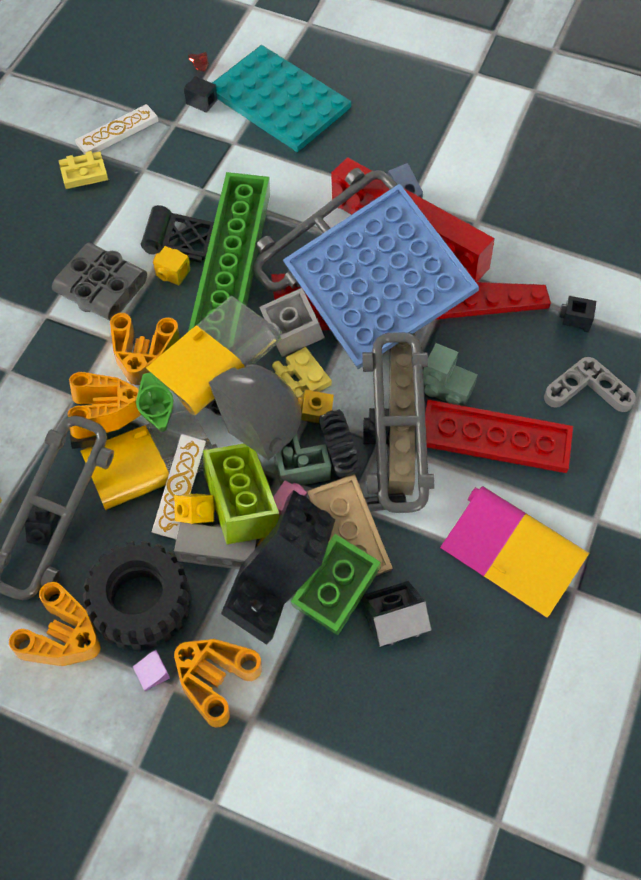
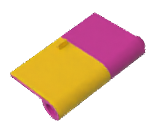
[440,486,590,618]

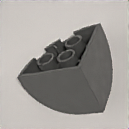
[209,364,302,461]

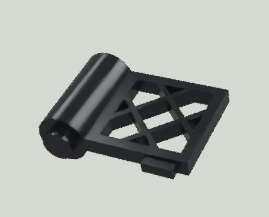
[141,205,214,263]

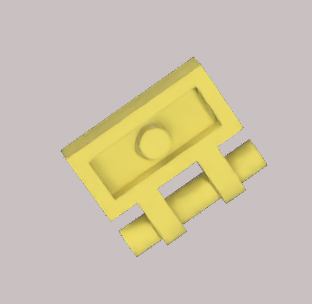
[58,151,108,189]
[272,347,332,397]

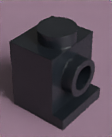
[559,295,597,333]
[363,408,390,444]

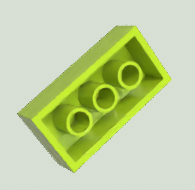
[203,444,279,545]

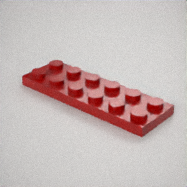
[425,400,573,473]

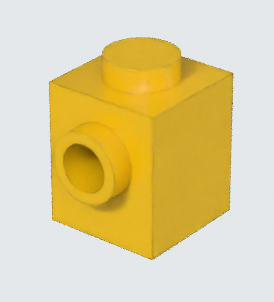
[153,246,190,286]
[297,390,334,423]
[174,494,215,524]

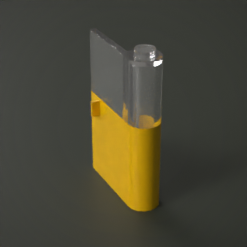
[146,295,282,416]
[81,409,218,510]

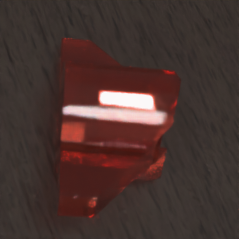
[188,52,209,72]

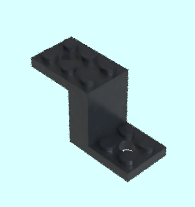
[221,490,336,645]

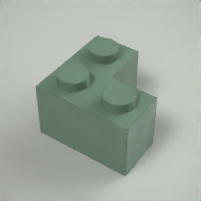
[423,343,478,406]
[274,433,331,486]

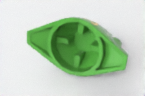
[136,372,174,432]

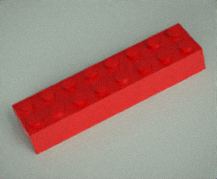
[331,157,495,283]

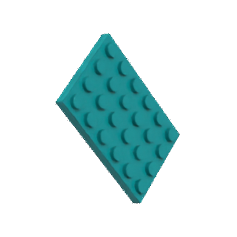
[212,44,352,153]

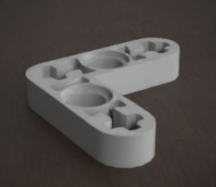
[544,357,636,412]

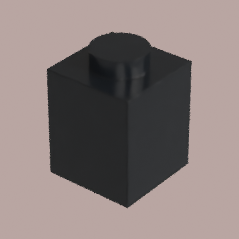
[184,76,217,113]

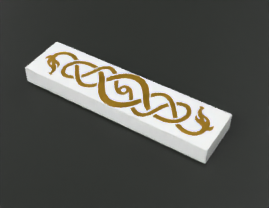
[75,104,158,154]
[151,434,206,540]

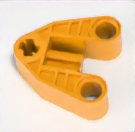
[110,313,180,385]
[67,372,141,439]
[9,582,101,666]
[174,639,262,727]

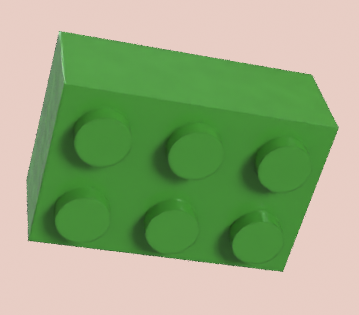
[291,534,381,635]

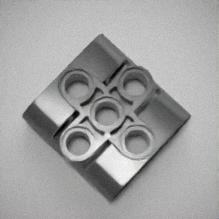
[52,242,147,321]

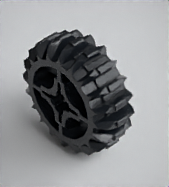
[319,409,361,478]

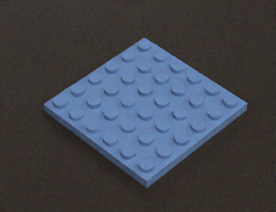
[283,184,479,369]

